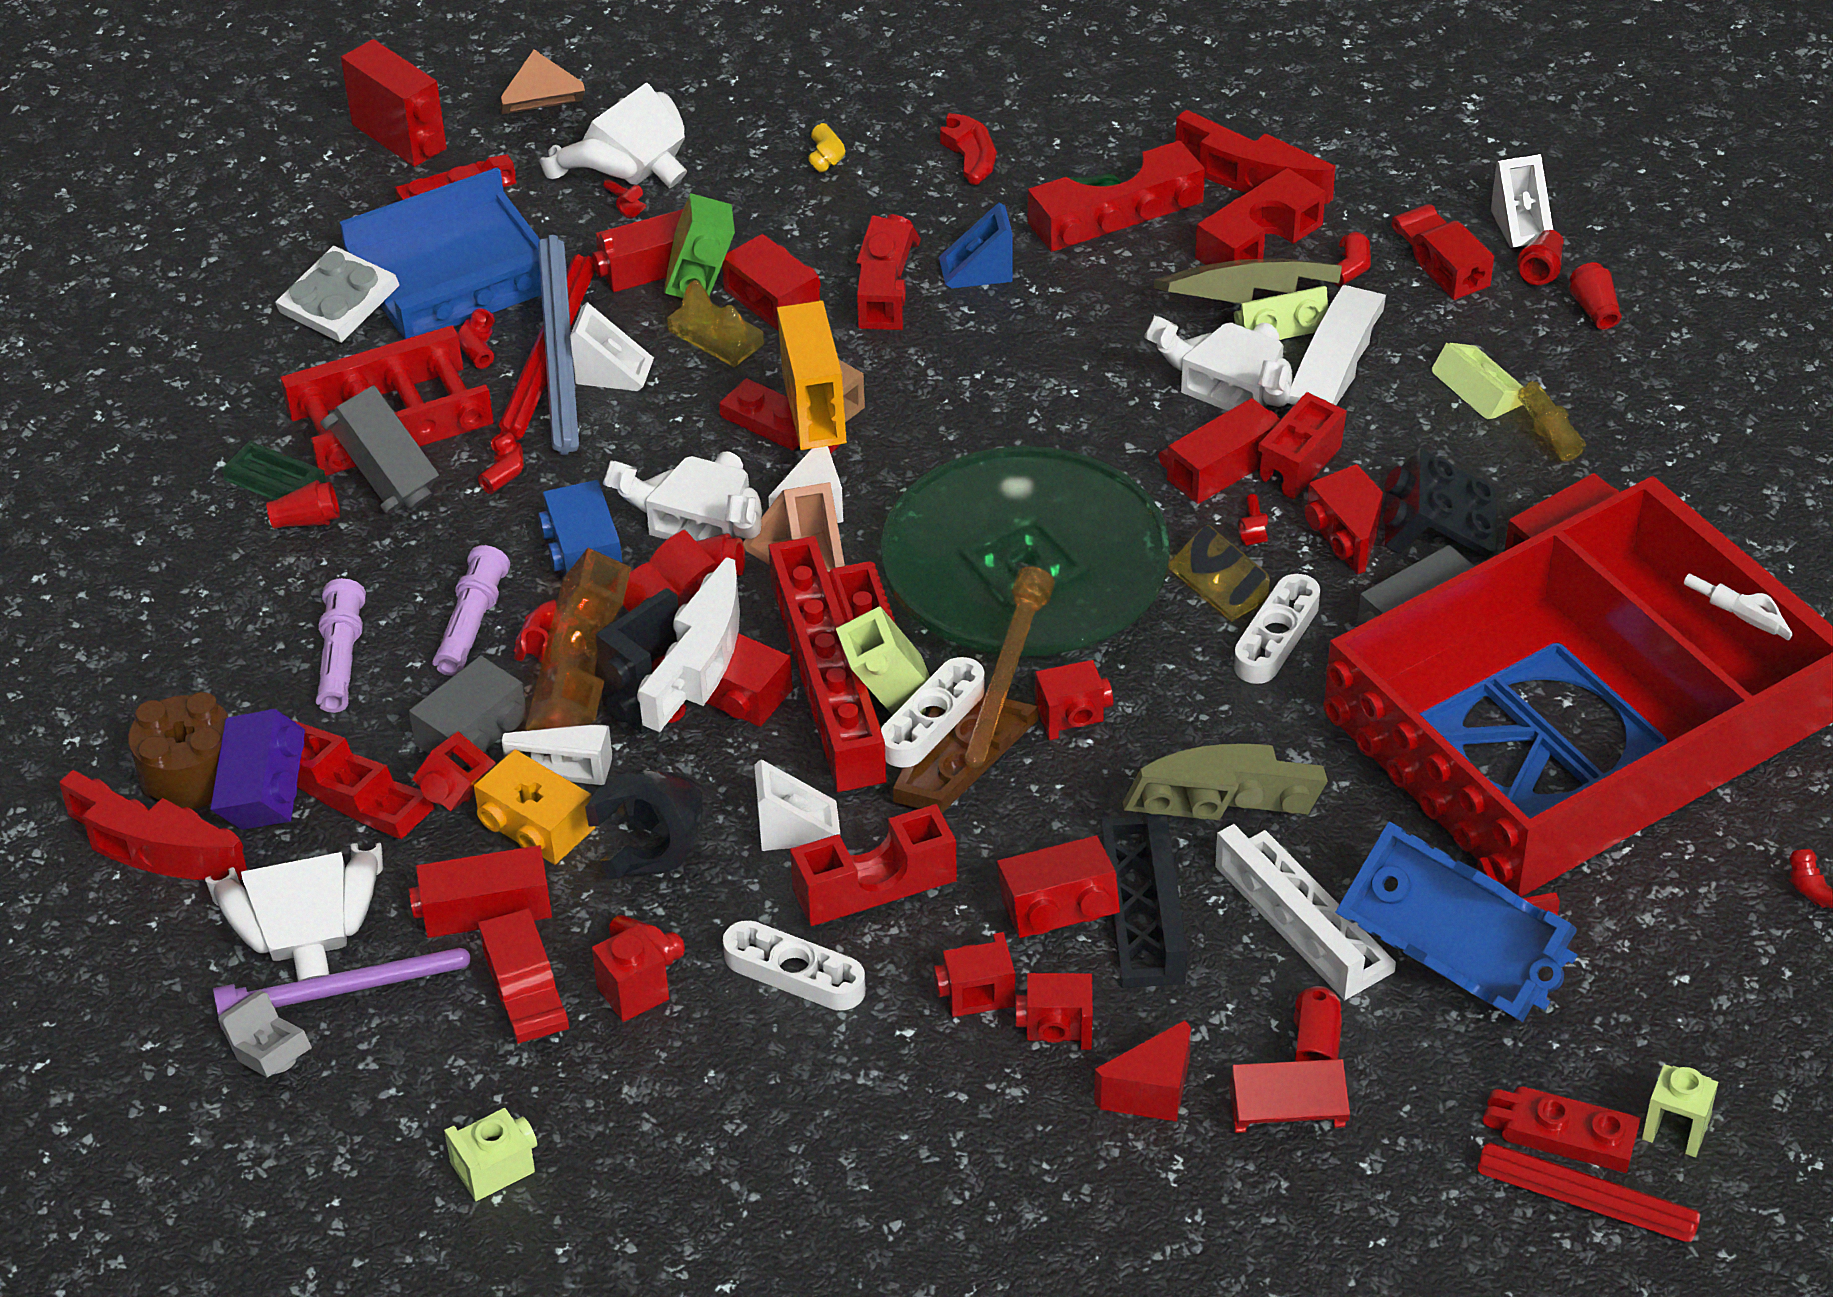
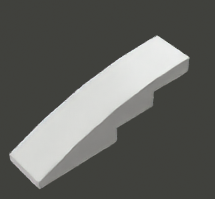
[1287,285,1386,405]

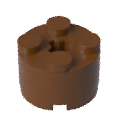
[128,692,228,809]

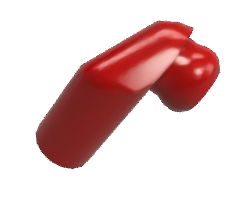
[1333,231,1371,287]
[458,308,495,369]

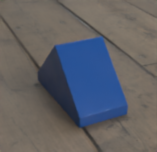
[939,202,1013,289]

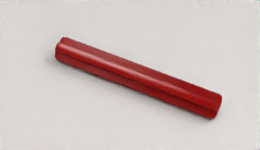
[1478,1142,1700,1242]

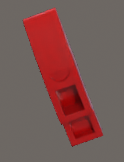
[1175,109,1336,204]
[59,770,247,881]

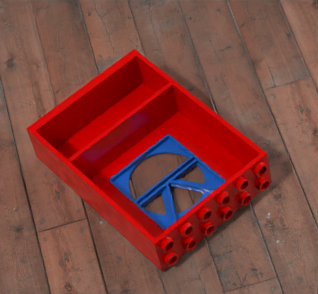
[1323,476,1833,897]

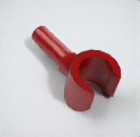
[603,179,647,219]
[1238,494,1268,546]

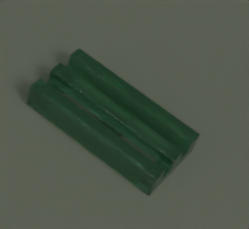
[222,441,326,500]

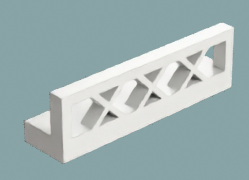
[1215,824,1396,1001]

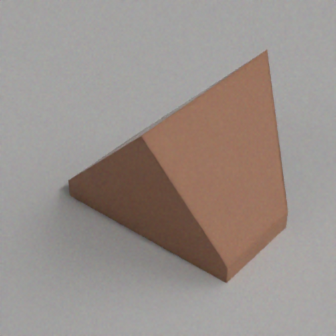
[500,50,585,115]
[743,482,845,572]

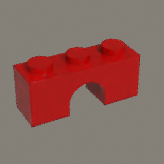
[1195,168,1326,265]
[790,804,957,927]

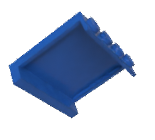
[339,167,541,339]

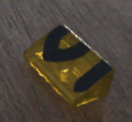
[1169,525,1270,622]

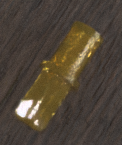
[1518,381,1586,461]

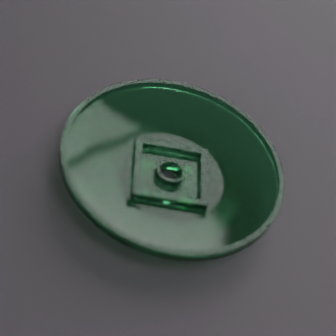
[881,446,1170,656]

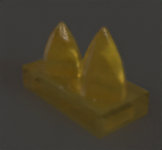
[667,280,764,367]

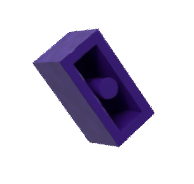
[210,709,305,830]

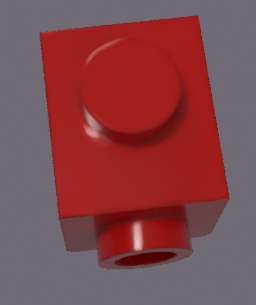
[856,214,921,278]

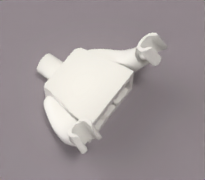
[539,83,687,188]
[1144,315,1293,411]
[603,452,762,541]
[205,843,383,981]

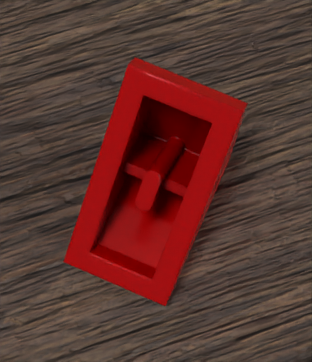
[1094,1020,1191,1122]

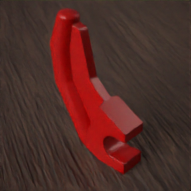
[940,113,997,185]

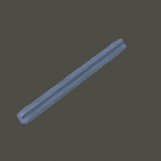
[538,235,579,455]

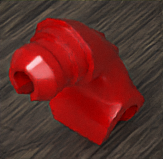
[514,599,579,663]
[1788,849,1833,909]

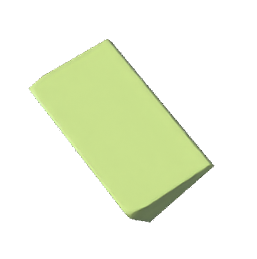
[1432,343,1532,419]

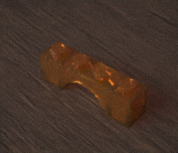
[525,548,631,731]

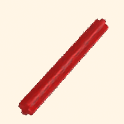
[499,254,595,441]

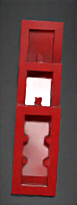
[292,720,435,839]

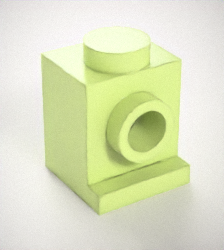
[444,1108,537,1201]

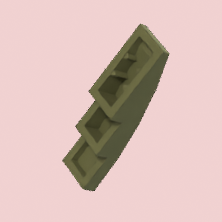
[1153,258,1342,303]

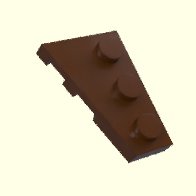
[893,685,1038,813]

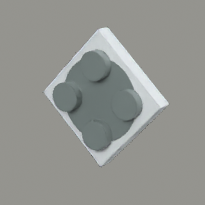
[275,245,399,343]

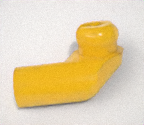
[808,123,845,172]

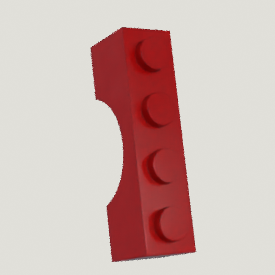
[1028,140,1205,252]

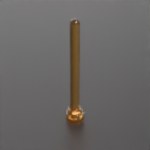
[964,567,1055,769]

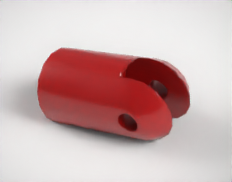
[1293,986,1342,1062]

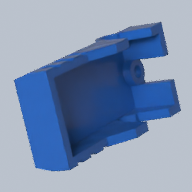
[1335,821,1578,1023]

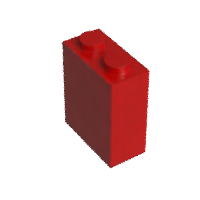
[341,39,447,167]

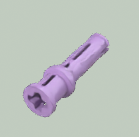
[433,545,510,676]
[316,578,366,713]

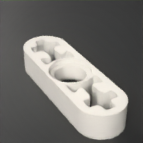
[1234,574,1320,684]
[881,657,984,767]
[723,921,865,1010]

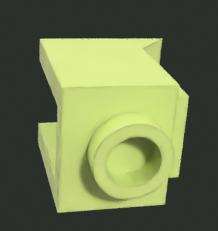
[1642,1064,1718,1157]

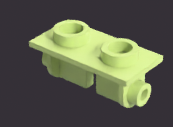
[1234,286,1328,340]

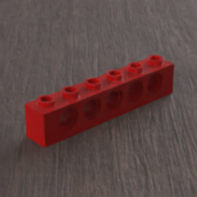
[768,536,886,792]

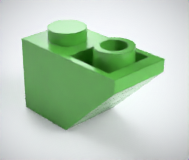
[664,193,735,304]

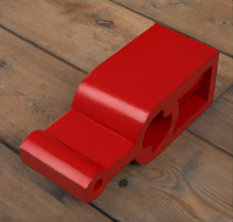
[1391,204,1494,300]
[478,908,569,1044]

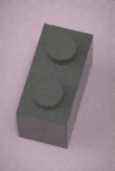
[409,655,527,768]

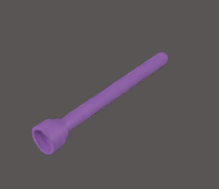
[213,948,471,1030]

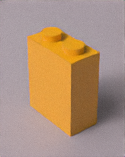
[777,301,847,450]

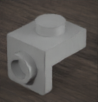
[218,990,312,1077]

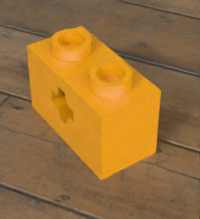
[474,749,596,865]

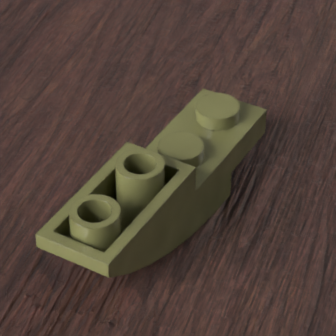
[1122,744,1328,820]

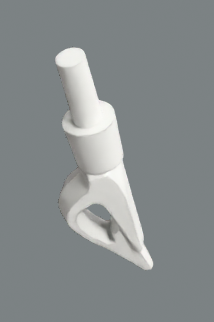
[1684,573,1792,640]

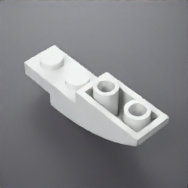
[637,557,740,732]

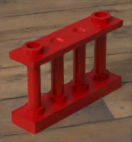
[280,325,494,478]

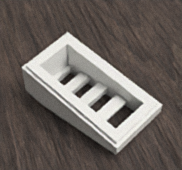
[501,725,612,785]

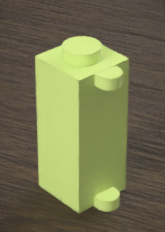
[836,606,930,715]

